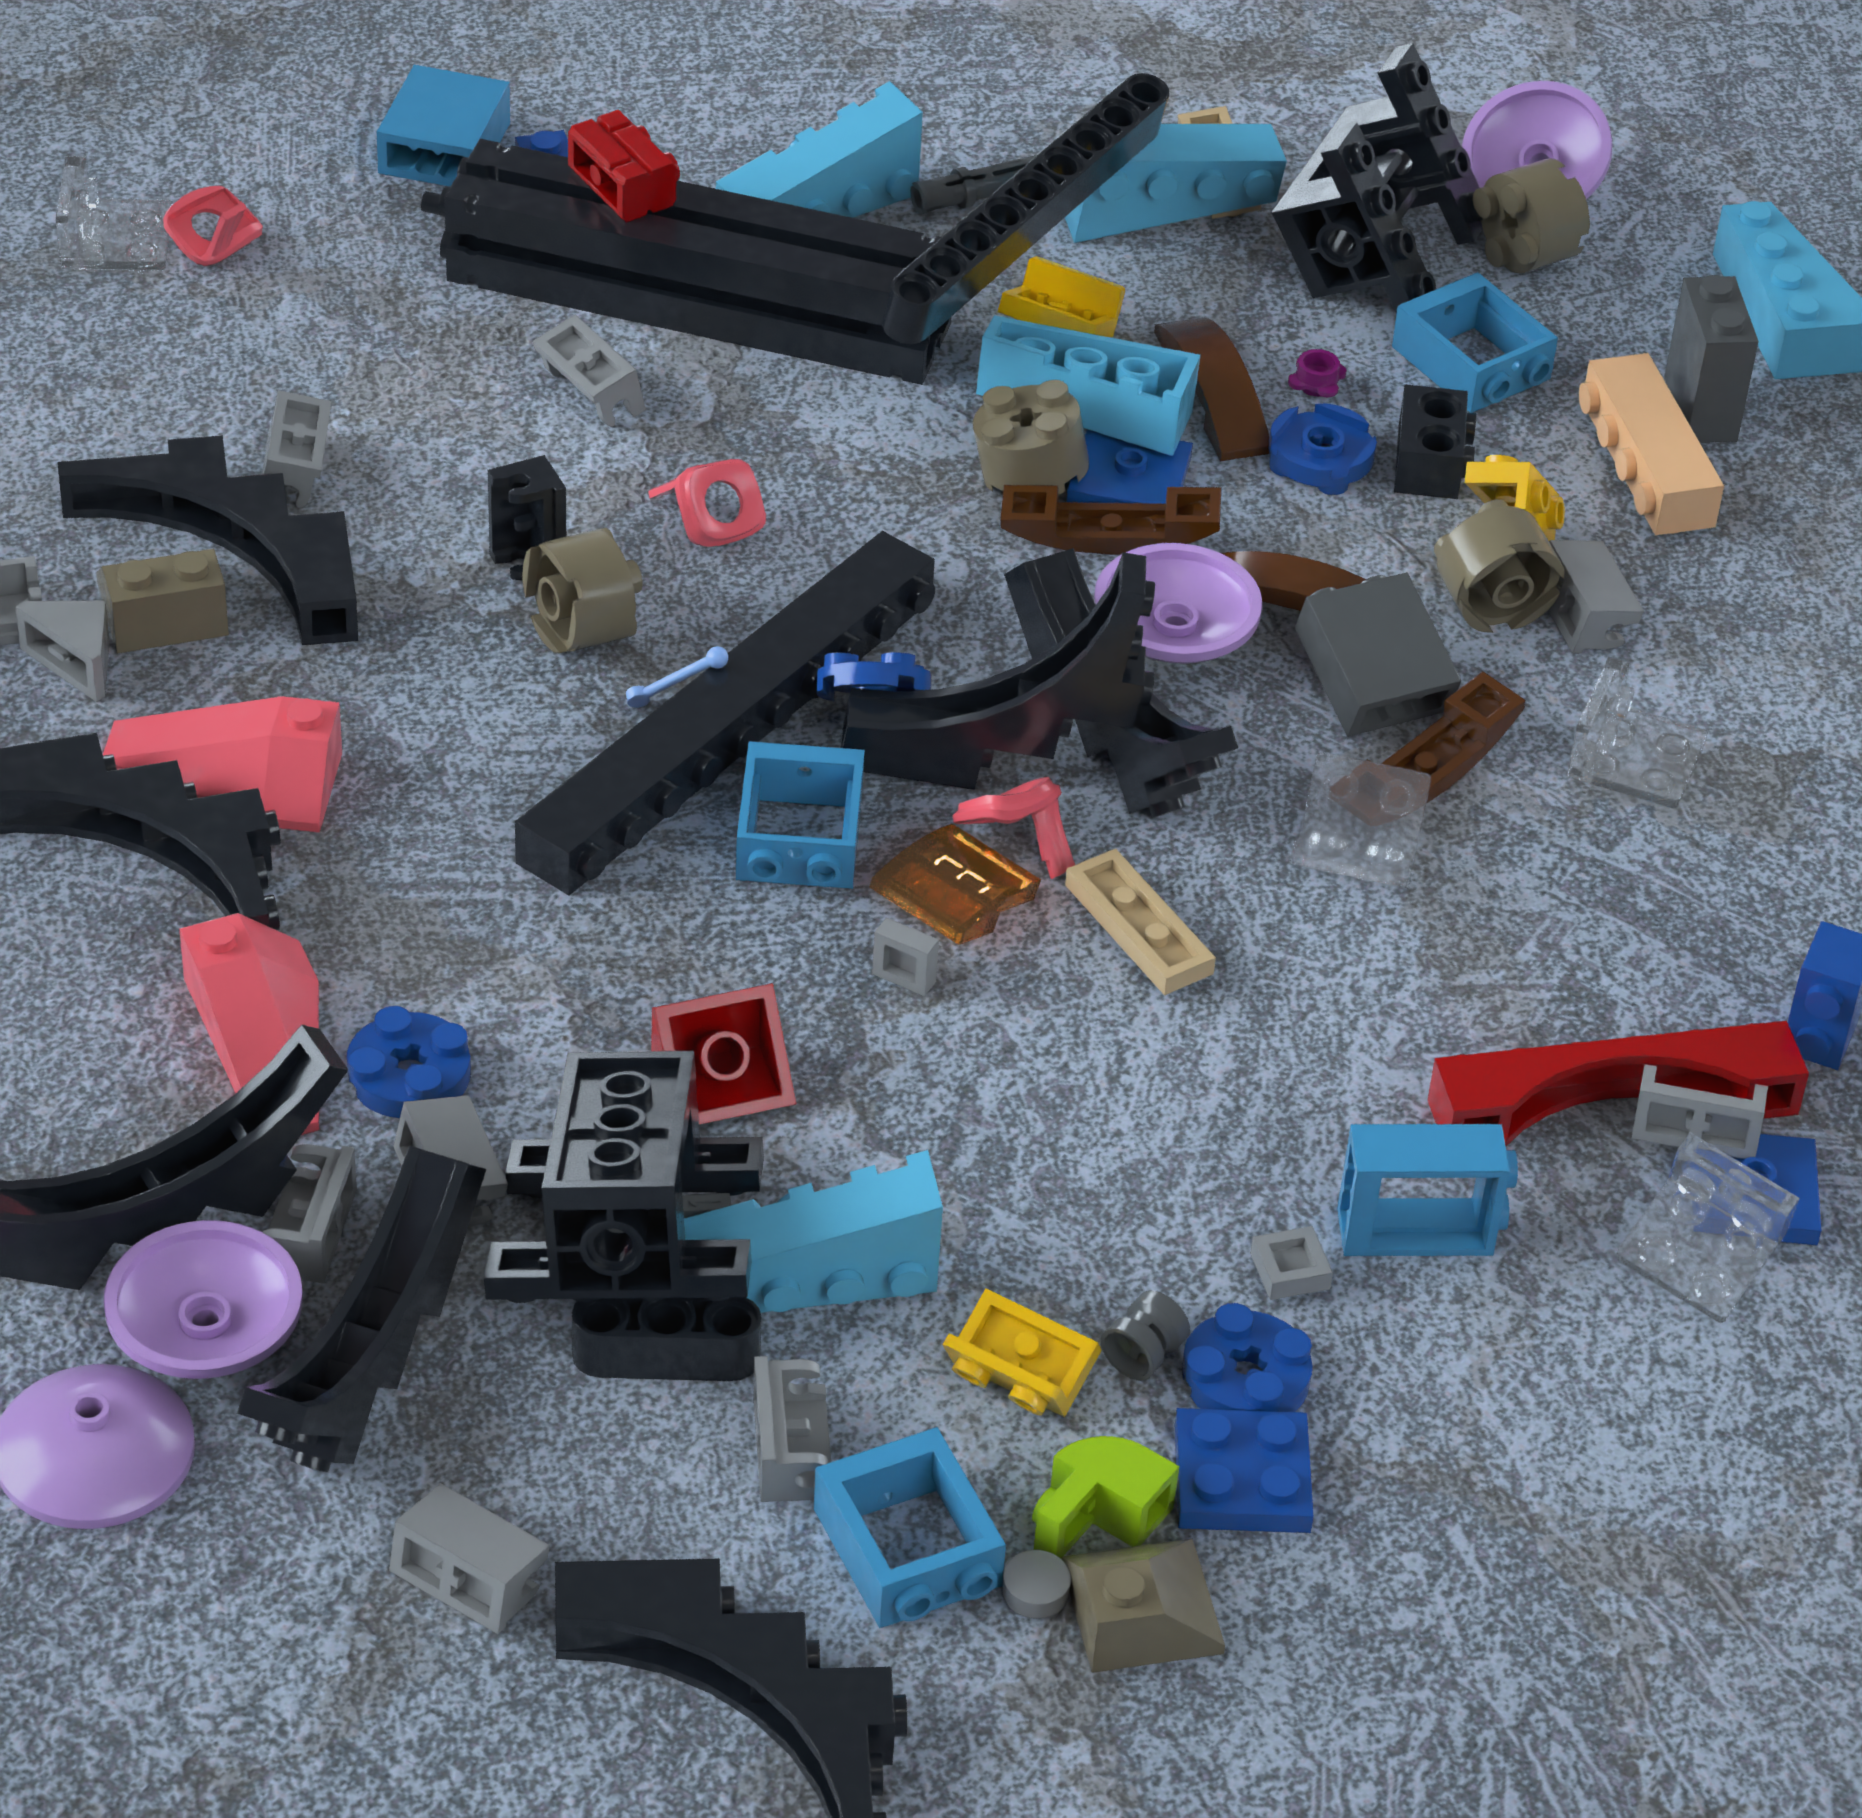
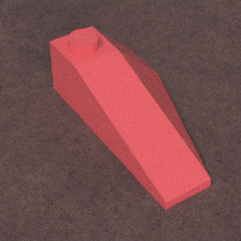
[103,696,342,833]
[179,913,319,1135]

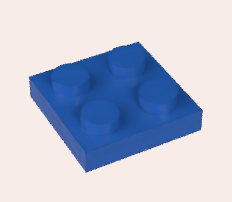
[1174,1408,1314,1533]

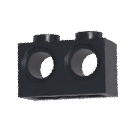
[1394,384,1477,499]

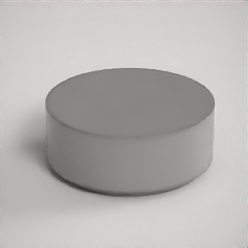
[1002,1550,1071,1619]

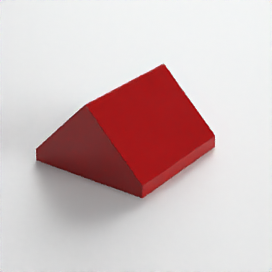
[651,983,797,1125]

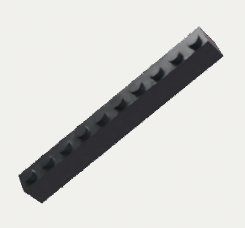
[515,530,935,896]

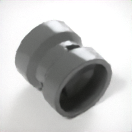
[1101,1290,1190,1381]

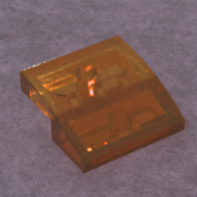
[869,823,1041,945]

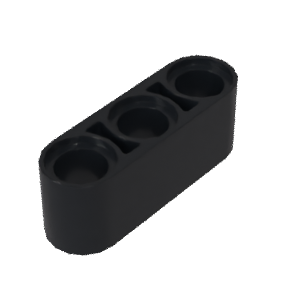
[572,1297,762,1381]

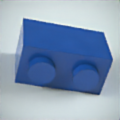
[1787,921,1862,1070]

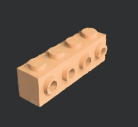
[1579,353,1724,535]

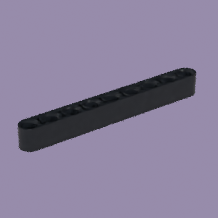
[882,73,1169,344]

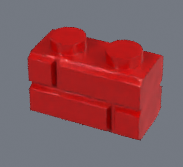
[568,109,680,222]

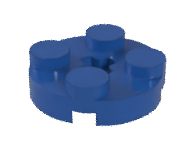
[1268,403,1377,495]
[817,652,932,702]
[346,1006,471,1118]
[1181,1303,1313,1412]

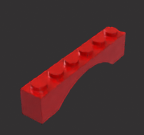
[1427,1021,1809,1146]

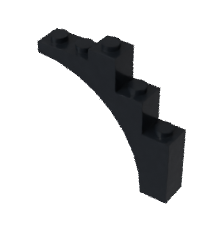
[58,435,359,645]
[1004,548,1238,818]
[840,552,1155,790]
[0,733,281,930]
[0,1025,348,1290]
[237,1146,486,1472]
[555,1558,907,1818]

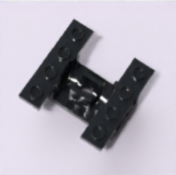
[1271,43,1483,314]
[484,1051,764,1303]

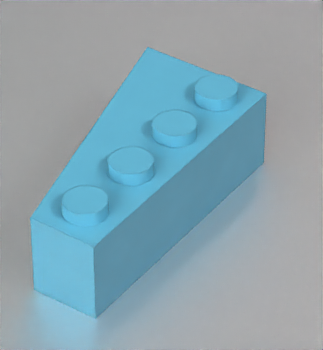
[716,81,923,218]
[1065,124,1287,243]
[1713,201,1862,379]
[976,315,1201,456]
[684,1150,943,1313]

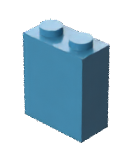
[376,64,510,186]

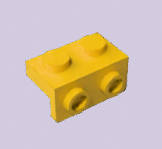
[998,256,1125,338]
[1465,455,1565,541]
[942,1288,1102,1417]

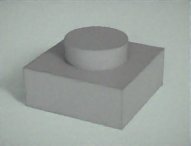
[872,917,939,996]
[1250,1226,1333,1300]

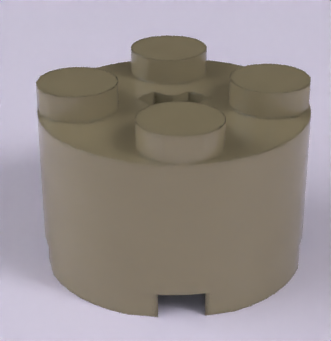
[1473,158,1590,273]
[973,380,1089,495]
[1434,499,1565,633]
[522,528,643,653]

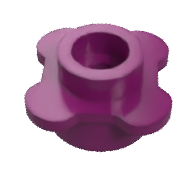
[1288,349,1347,398]

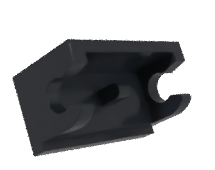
[487,455,567,580]

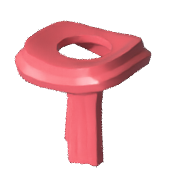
[163,185,263,266]
[648,459,766,547]
[952,777,1075,879]

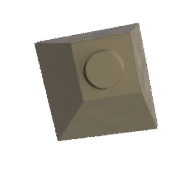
[1062,1538,1225,1673]

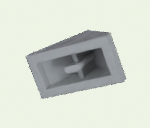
[16,600,110,702]

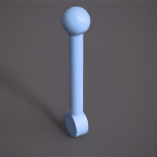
[626,646,728,708]

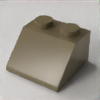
[96,548,229,654]

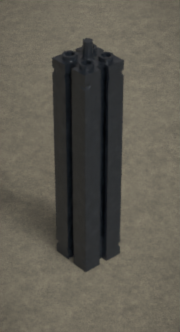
[421,139,952,385]

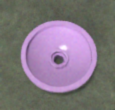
[1462,81,1613,199]
[1094,543,1262,664]
[104,1220,303,1379]
[0,1364,195,1529]

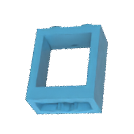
[1392,272,1558,413]
[736,741,865,889]
[1337,1124,1518,1256]
[814,1427,1006,1629]

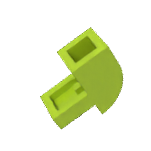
[1032,1436,1179,1559]

